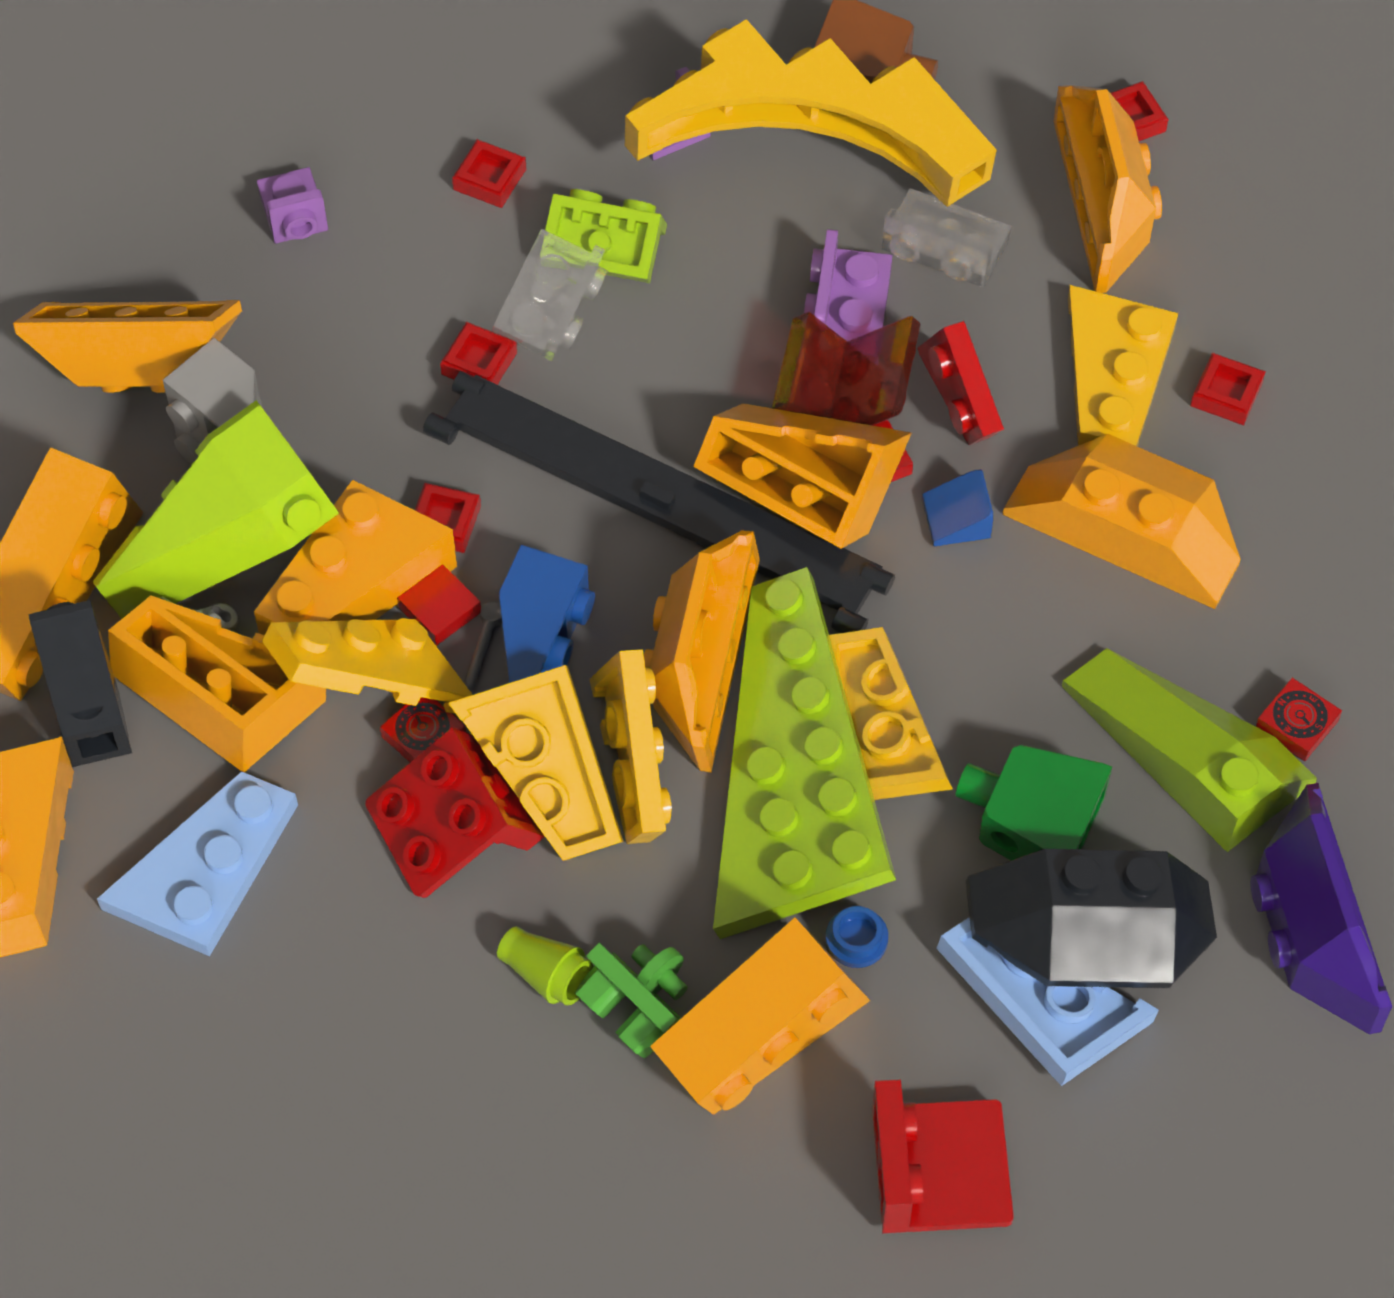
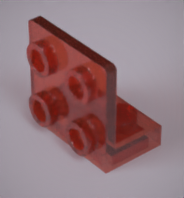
[772,312,921,425]

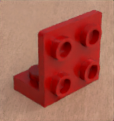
[365,727,545,898]
[872,1079,1014,1234]

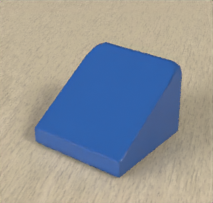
[922,469,993,547]

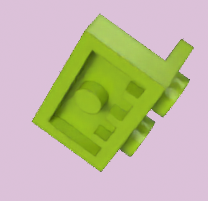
[539,189,667,283]

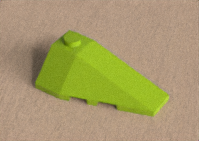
[93,400,339,619]
[1062,648,1317,852]

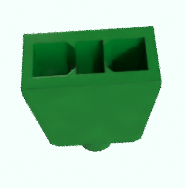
[955,745,1112,861]

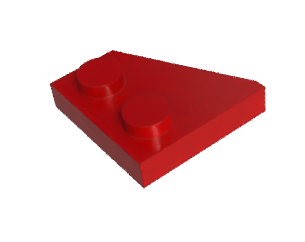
[917,321,1004,445]

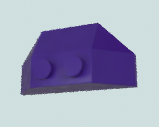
[1250,783,1393,1034]

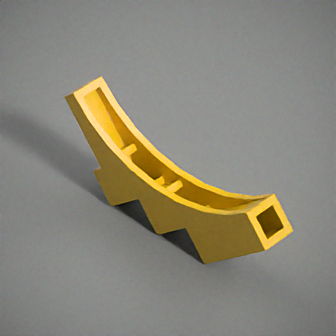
[624,19,997,207]

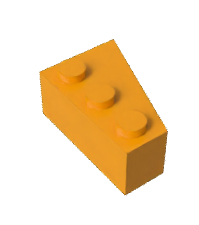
[693,403,912,549]
[254,480,457,635]
[108,595,326,772]
[0,737,74,958]
[650,918,871,1115]

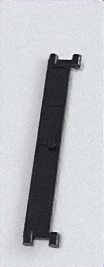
[423,371,895,633]

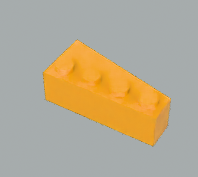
[0,447,144,701]

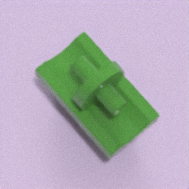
[575,942,688,1059]

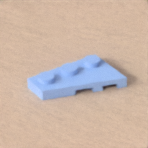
[97,771,298,957]
[936,918,1159,1086]

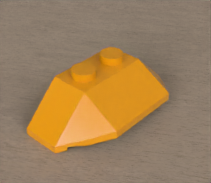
[1053,85,1162,293]
[13,300,242,393]
[1003,434,1241,609]
[644,530,760,773]

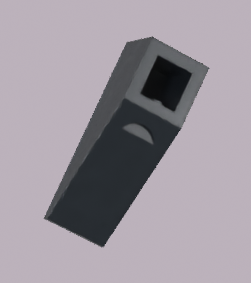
[28,600,132,767]

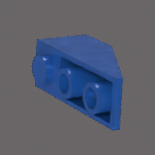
[499,545,595,683]

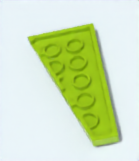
[713,567,896,939]

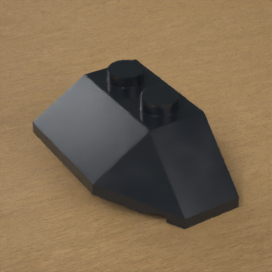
[965,848,1217,988]

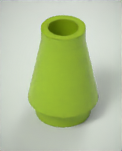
[497,926,594,1006]

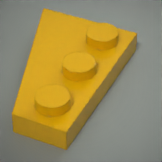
[1068,285,1178,446]

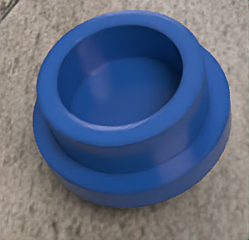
[825,906,888,968]

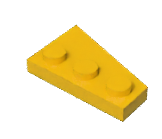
[262,618,473,714]
[829,627,953,800]
[589,649,671,844]
[449,665,624,861]

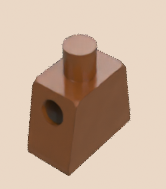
[814,0,938,84]

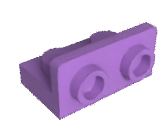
[803,229,893,358]

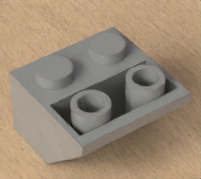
[163,338,262,465]

